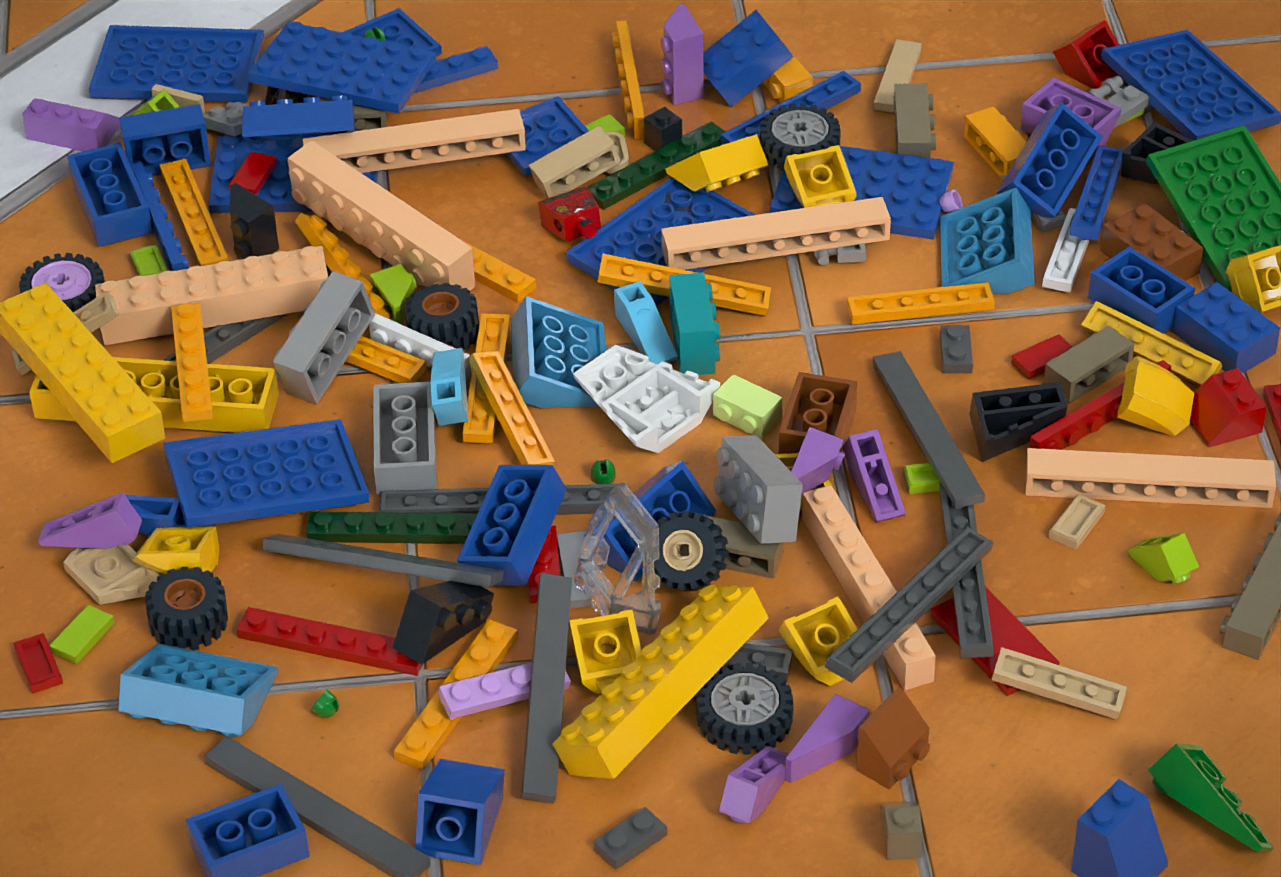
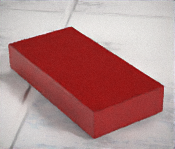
[229,151,277,196]
[1011,334,1072,379]
[13,633,63,694]

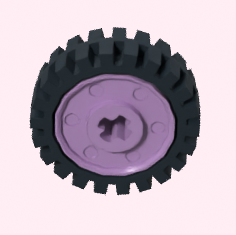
[19,253,105,312]

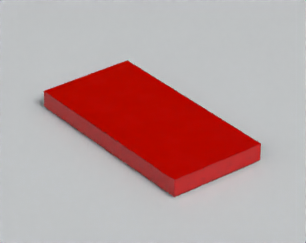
[931,586,1060,696]

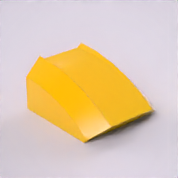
[784,145,857,208]
[1225,245,1281,312]
[1117,356,1194,436]
[133,526,219,575]
[778,596,858,686]
[568,610,642,694]

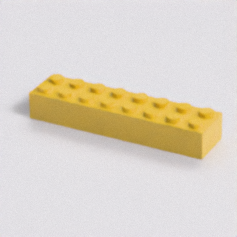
[0,282,166,463]
[29,357,279,433]
[552,585,769,779]

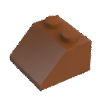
[857,687,930,789]

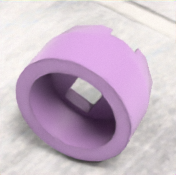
[939,189,963,213]

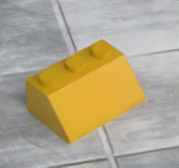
[665,134,768,193]

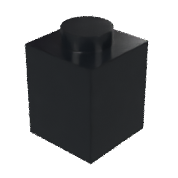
[644,107,682,151]

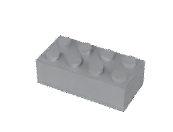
[273,271,375,405]
[373,382,437,494]
[714,435,803,544]

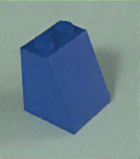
[415,759,505,865]
[1071,779,1168,877]

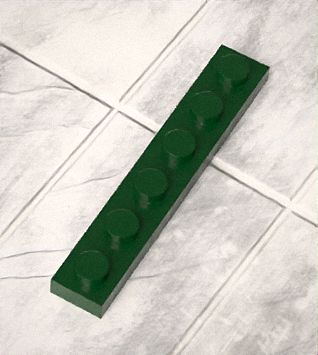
[587,121,725,210]
[306,511,477,544]

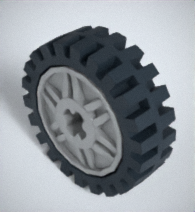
[759,103,841,170]
[696,663,794,755]

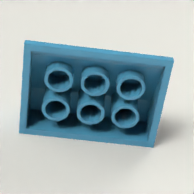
[940,187,1035,294]
[511,296,606,408]
[118,644,278,737]

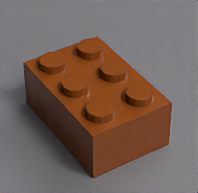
[1100,203,1203,281]
[778,372,857,454]

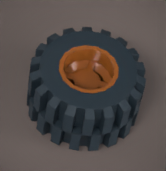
[405,283,479,350]
[145,566,228,650]

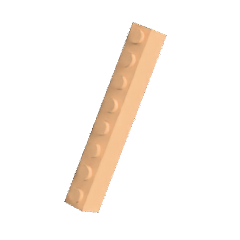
[303,109,526,173]
[661,197,891,270]
[1025,448,1276,508]
[802,485,936,691]

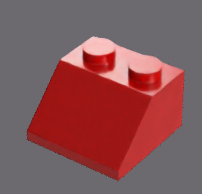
[1053,20,1119,89]
[1190,368,1267,447]

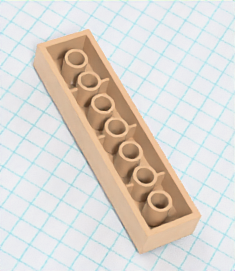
[288,140,475,290]
[95,245,328,346]

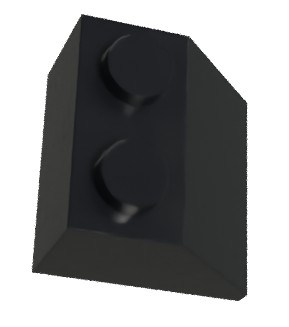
[229,183,279,259]

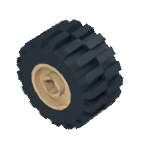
[645,511,729,591]

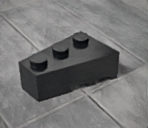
[1121,122,1192,185]
[969,382,1068,462]

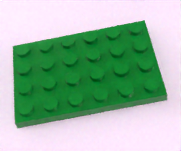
[1146,125,1281,292]

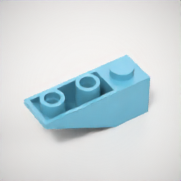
[614,281,678,364]
[430,348,469,426]

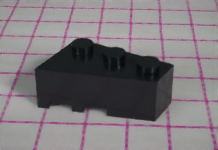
[392,581,495,664]

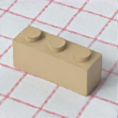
[529,125,621,199]

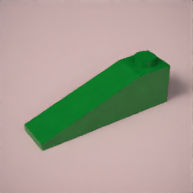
[1148,743,1274,852]

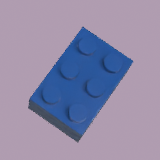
[703,10,794,107]
[119,104,211,176]
[1088,246,1195,333]
[1172,282,1280,373]
[186,784,310,877]

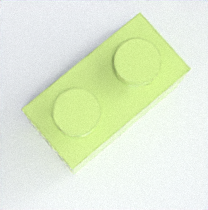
[713,374,782,439]

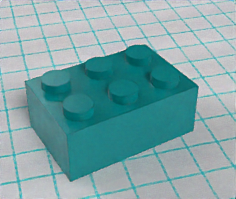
[669,272,720,375]

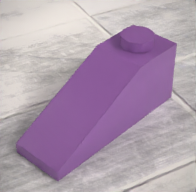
[791,427,845,495]
[842,429,906,523]
[38,492,142,548]
[785,694,870,783]
[719,746,789,823]

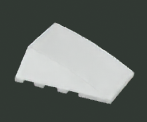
[573,345,720,453]

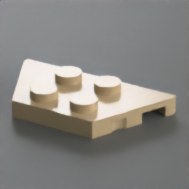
[63,544,159,605]

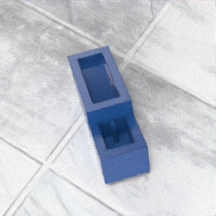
[125,495,217,536]

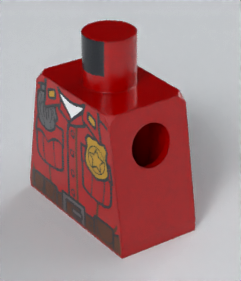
[538,186,601,241]

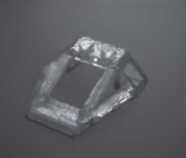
[574,482,661,635]

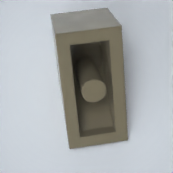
[880,801,923,860]

